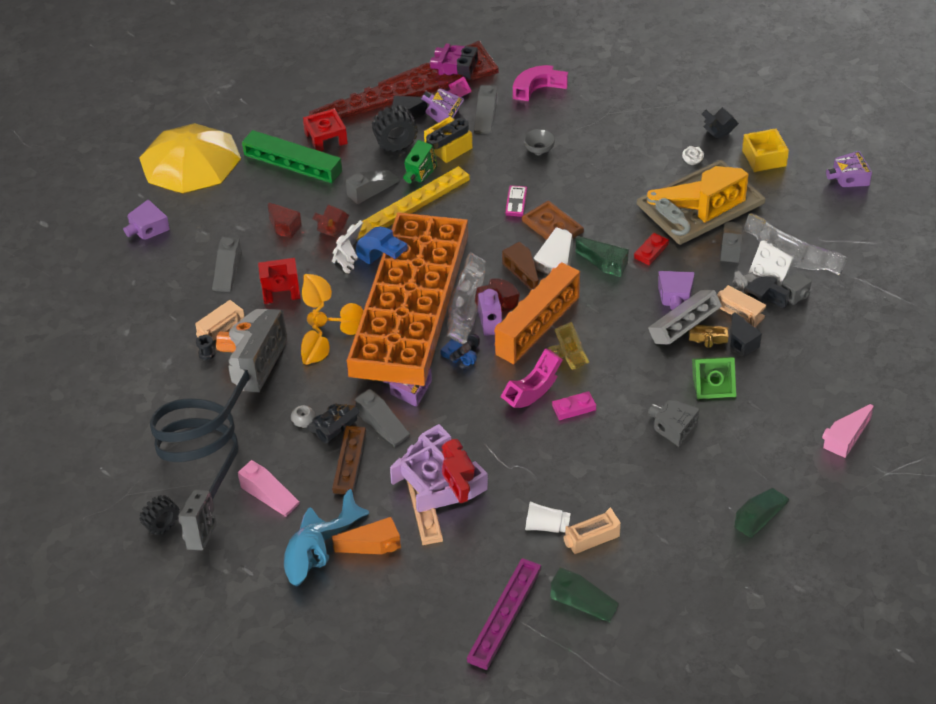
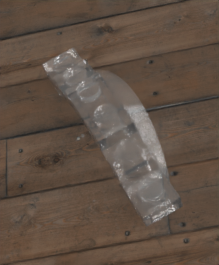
[743,213,848,275]
[446,252,486,345]

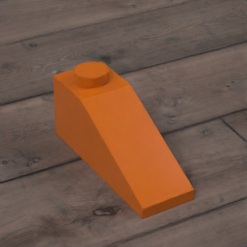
[332,517,401,555]

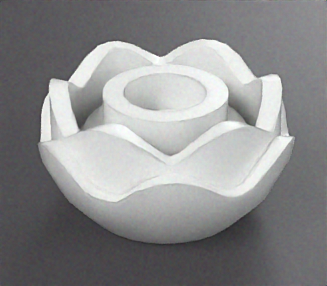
[682,146,704,165]

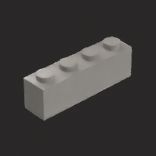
[648,290,722,344]

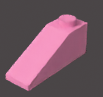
[822,404,874,458]
[238,460,300,517]

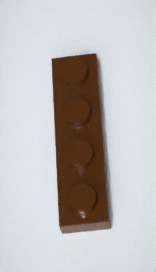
[332,426,366,494]

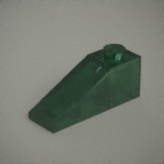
[576,236,629,277]
[734,488,789,538]
[551,567,619,622]

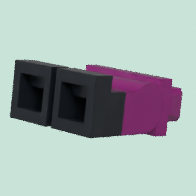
[430,44,478,80]

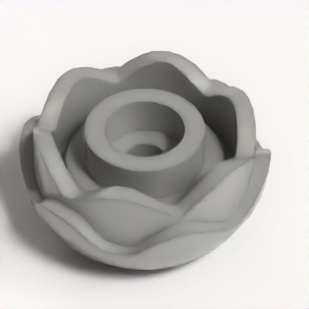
[291,405,316,428]

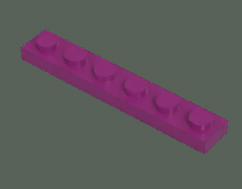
[467,558,541,670]

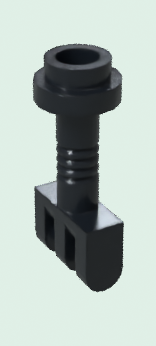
[449,334,480,362]

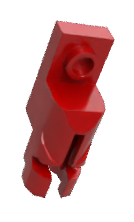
[441,439,475,504]

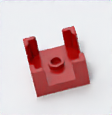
[303,108,348,152]
[258,258,301,304]

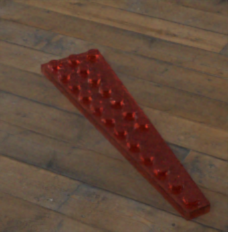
[309,41,499,119]

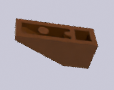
[502,241,538,290]

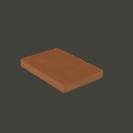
[522,200,584,240]

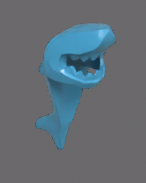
[284,489,369,586]

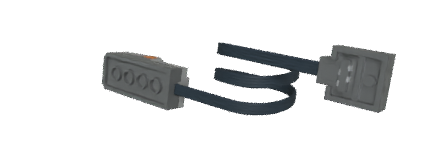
[150,309,287,551]

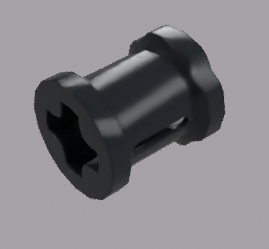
[196,335,215,360]

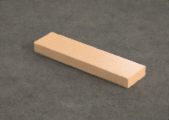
[407,481,443,545]

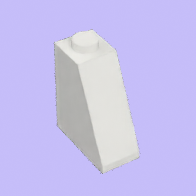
[533,227,573,275]

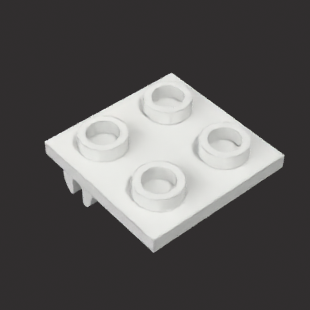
[332,220,363,274]
[749,240,794,286]

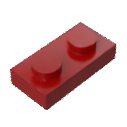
[634,233,669,265]

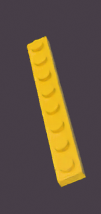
[356,166,470,242]

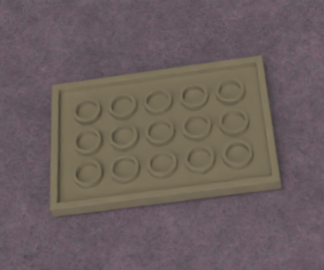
[637,160,765,245]

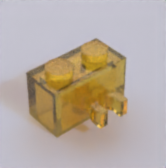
[548,322,590,370]

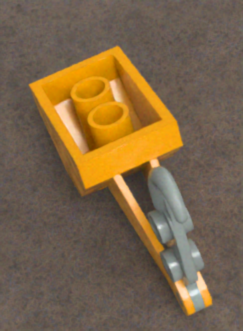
[647,166,749,236]

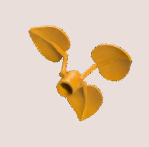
[301,274,364,365]

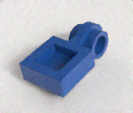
[440,339,477,366]

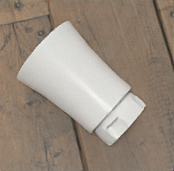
[525,502,571,533]

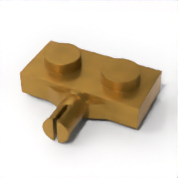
[689,325,728,348]

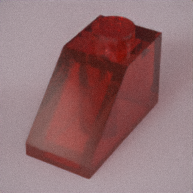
[267,203,302,238]

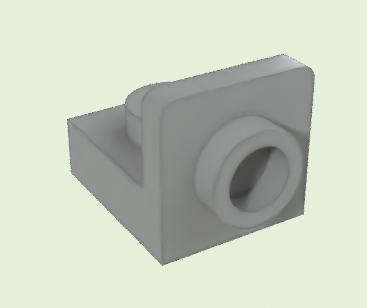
[733,271,758,294]

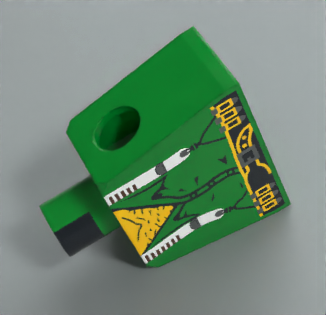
[403,140,437,183]

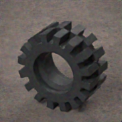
[139,495,180,535]

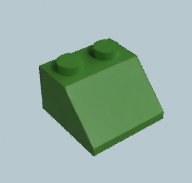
[692,357,736,399]

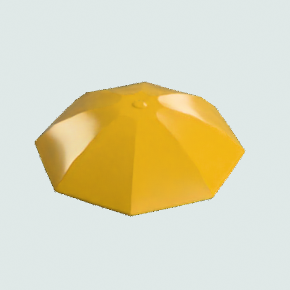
[139,123,241,193]

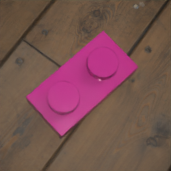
[552,391,596,420]

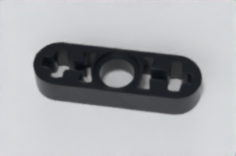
[426,118,469,150]

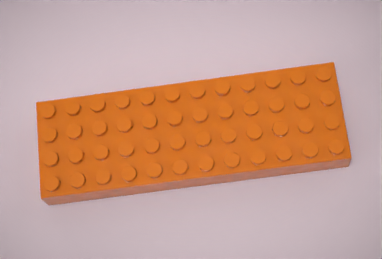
[347,212,468,386]

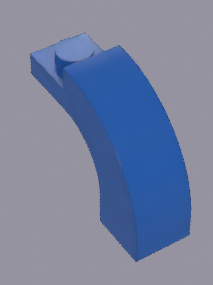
[356,227,407,264]

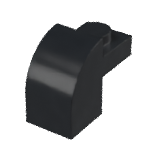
[701,107,739,138]
[745,276,790,308]

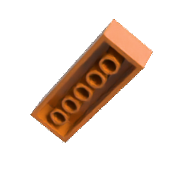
[494,262,580,364]

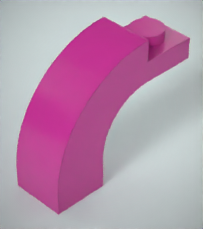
[513,65,568,101]
[500,349,563,408]

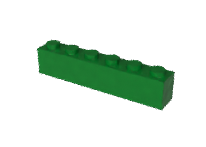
[242,130,342,183]

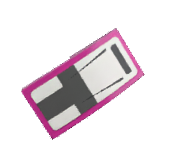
[505,186,527,217]

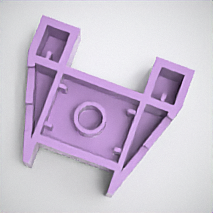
[390,424,488,512]

